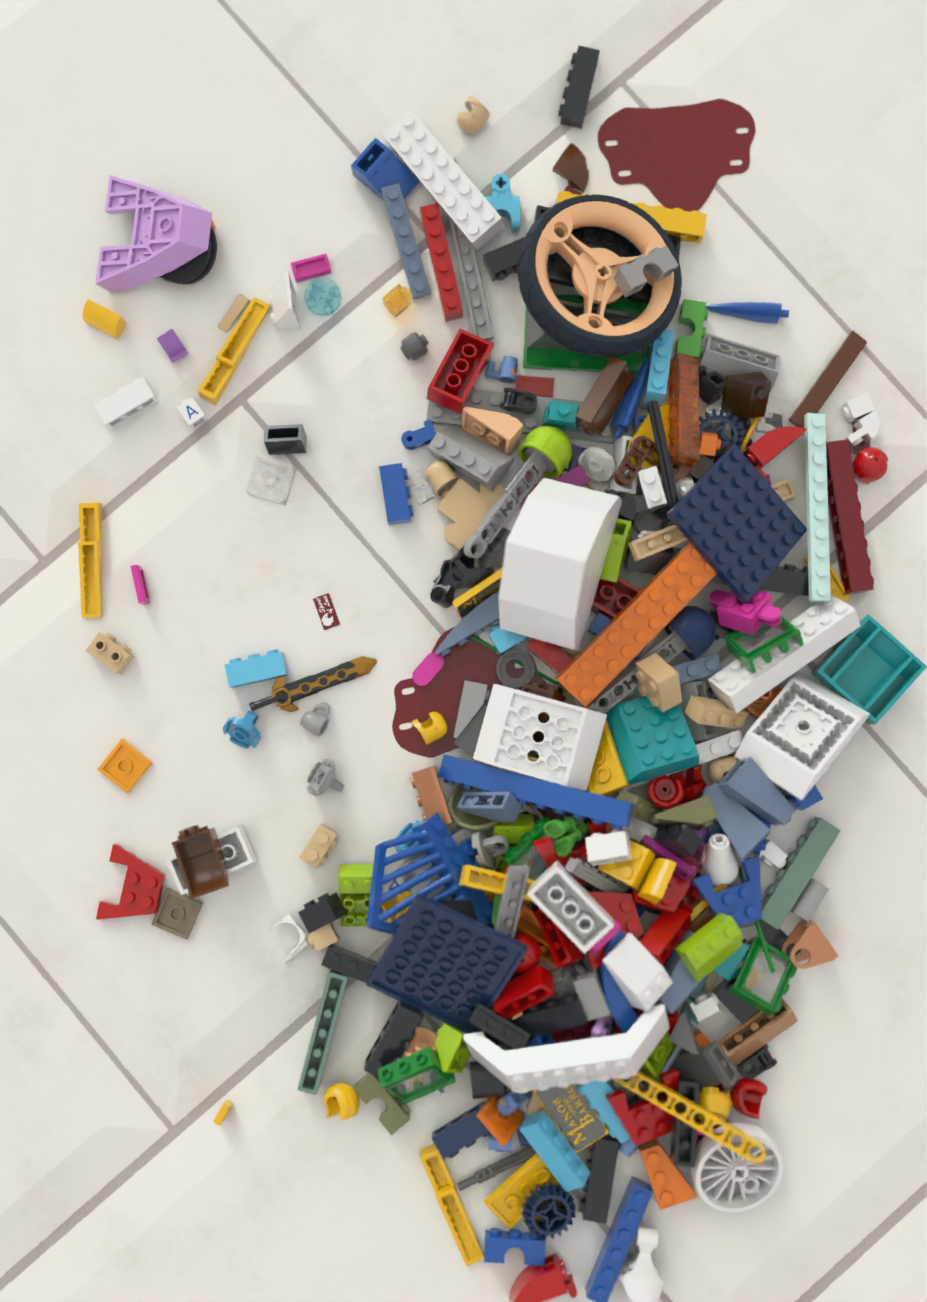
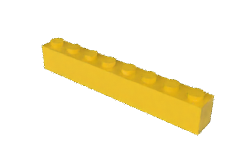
[556,191,707,243]

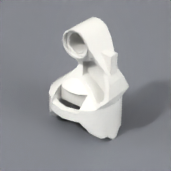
[619,1226,664,1302]

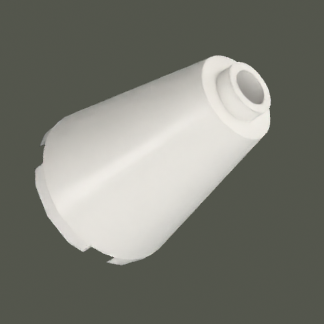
[699,833,739,886]

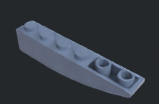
[435,591,500,657]

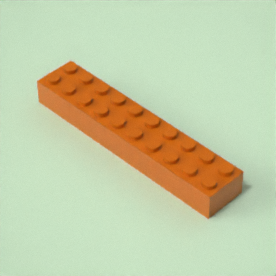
[555,541,717,707]

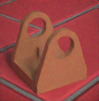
[781,919,839,969]

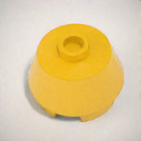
[697,1087,733,1121]

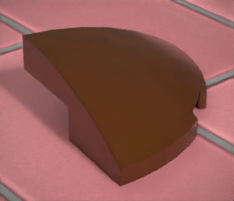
[552,143,589,193]

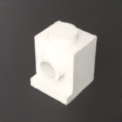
[754,840,788,869]
[686,993,720,1022]

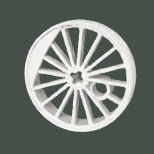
[690,1123,783,1212]

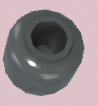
[400,332,429,361]

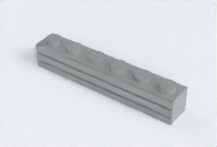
[565,857,625,893]

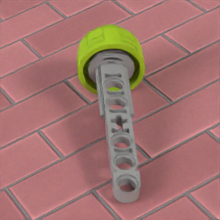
[464,426,572,558]

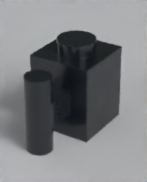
[690,365,726,405]

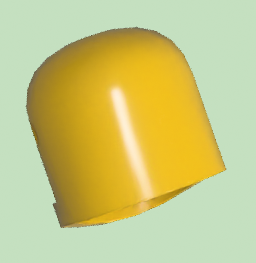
[411,712,448,745]

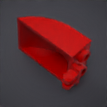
[743,426,808,478]
[509,1253,577,1302]

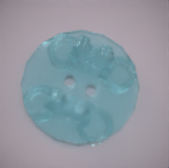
[304,278,342,316]

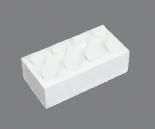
[166,825,257,895]
[527,861,614,953]

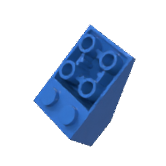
[351,138,419,200]

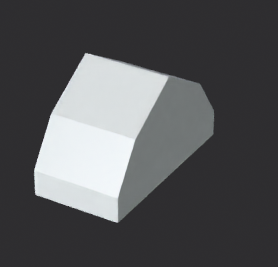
[498,478,622,651]

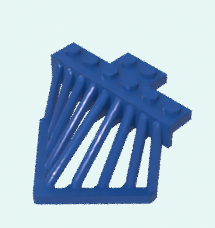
[367,813,493,935]

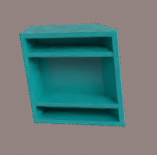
[811,614,927,725]
[606,696,699,785]

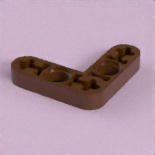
[614,436,682,486]

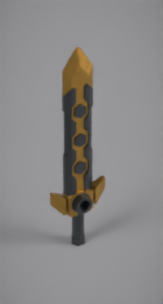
[249,656,377,712]

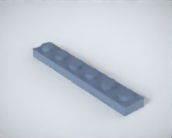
[381,183,431,299]

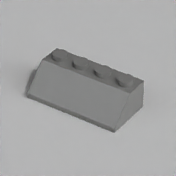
[698,334,780,392]
[427,425,514,491]

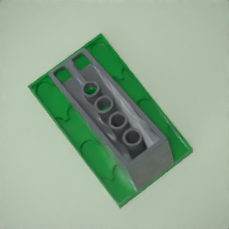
[523,295,648,374]

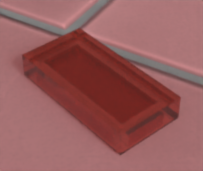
[516,375,554,398]

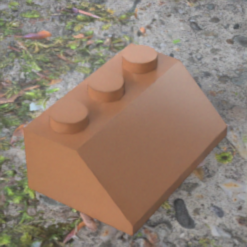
[410,766,453,825]

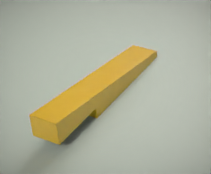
[198,297,271,405]
[78,503,102,618]
[459,865,535,903]
[419,1144,484,1266]

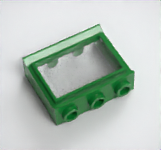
[724,616,804,674]
[503,816,575,881]
[727,935,798,1015]
[378,1046,456,1104]

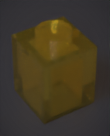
[382,284,412,318]

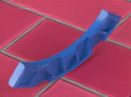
[601,930,639,1034]

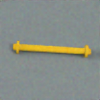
[740,417,761,453]

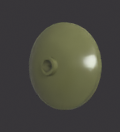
[448,783,499,831]

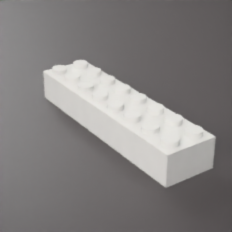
[382,109,506,251]
[708,595,860,713]

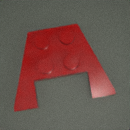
[532,821,607,885]
[631,840,703,914]
[96,844,166,920]
[586,891,643,969]
[605,1068,679,1146]

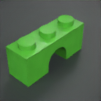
[674,299,708,363]

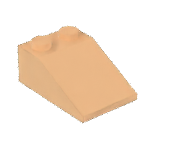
[461,407,523,456]

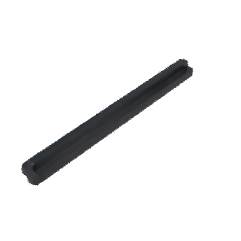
[647,400,679,511]

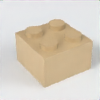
[636,653,682,712]

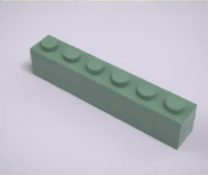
[761,817,841,930]
[297,969,349,1095]

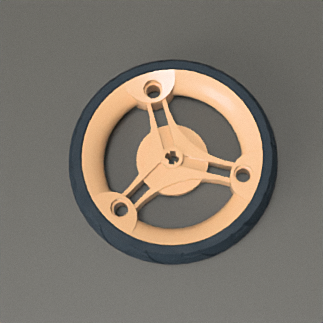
[518,194,682,358]

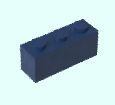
[431,1102,491,1160]

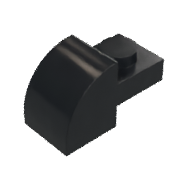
[604,489,637,522]

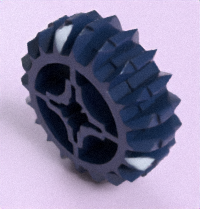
[691,409,744,460]
[522,1182,576,1240]

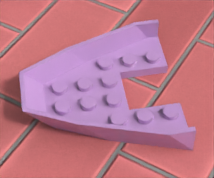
[96,175,212,292]

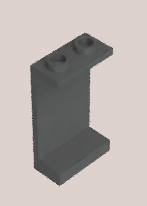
[671,1041,739,1091]

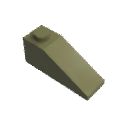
[650,795,718,829]

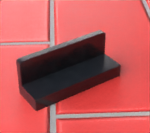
[465,1003,530,1050]

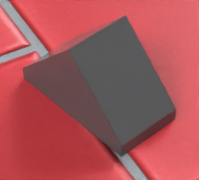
[669,1013,701,1055]

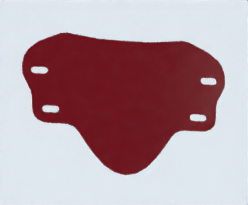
[598,99,755,212]
[392,628,546,758]

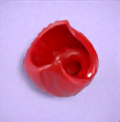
[852,447,888,484]
[647,775,685,810]
[514,932,541,973]
[730,1078,768,1119]

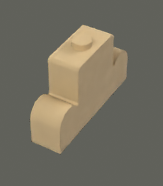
[438,479,505,551]

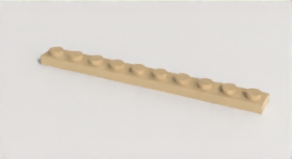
[628,478,796,561]

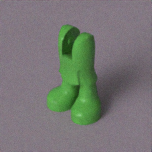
[544,816,589,857]

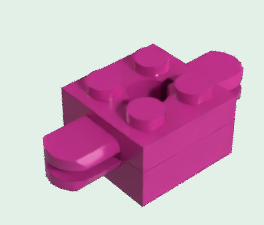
[709,589,782,636]

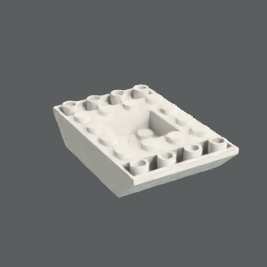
[735,674,870,801]

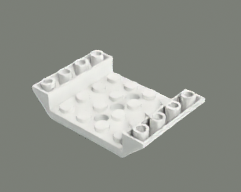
[473,684,607,791]

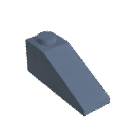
[457,792,522,822]

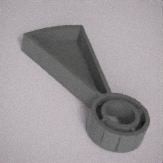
[454,650,534,756]

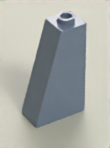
[717,757,796,825]
[702,782,770,862]
[654,931,702,1014]

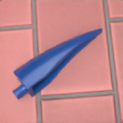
[706,302,789,324]
[610,357,650,438]

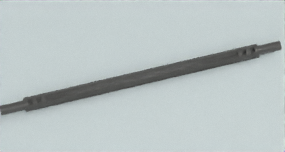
[457,1088,662,1191]

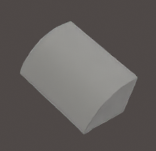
[790,878,829,922]
[573,972,611,1020]

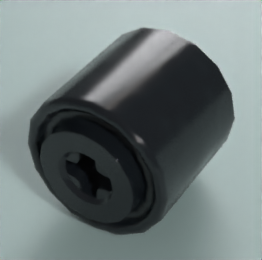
[470,1061,507,1099]

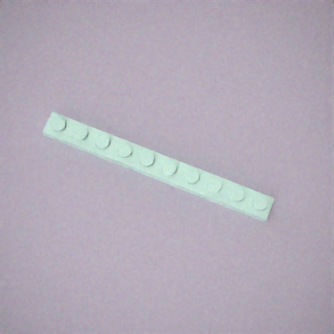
[804,413,831,602]

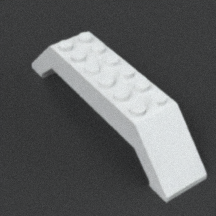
[463,1005,669,1093]

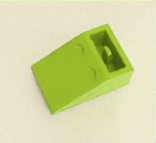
[600,518,633,583]
[494,814,534,876]
[338,864,374,927]

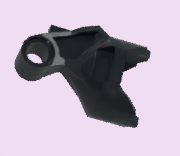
[430,545,495,608]

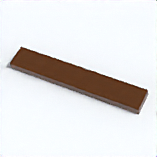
[788,331,867,428]

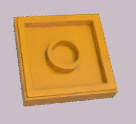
[97,739,153,793]

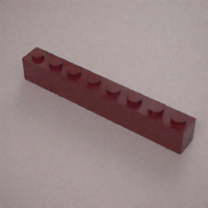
[826,440,874,595]

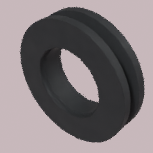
[160,226,217,285]

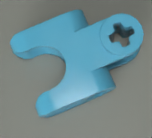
[484,174,520,232]

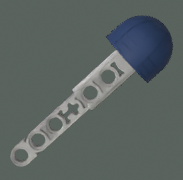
[581,606,716,713]

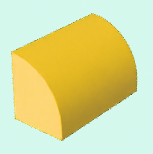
[83,299,127,339]
[638,858,677,905]

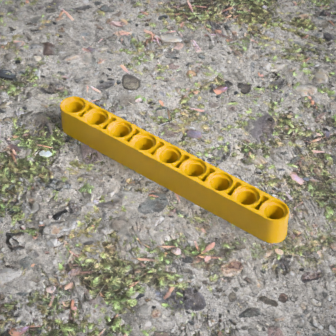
[612,1070,766,1163]

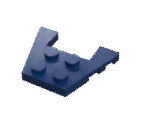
[690,855,762,927]

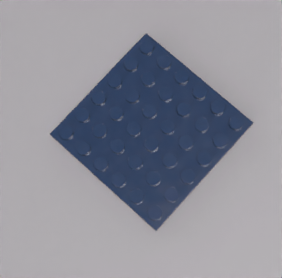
[666,443,807,603]
[366,893,528,1034]

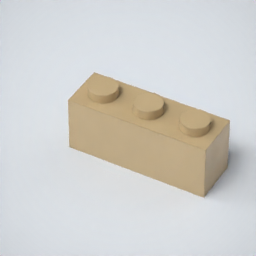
[684,695,749,730]

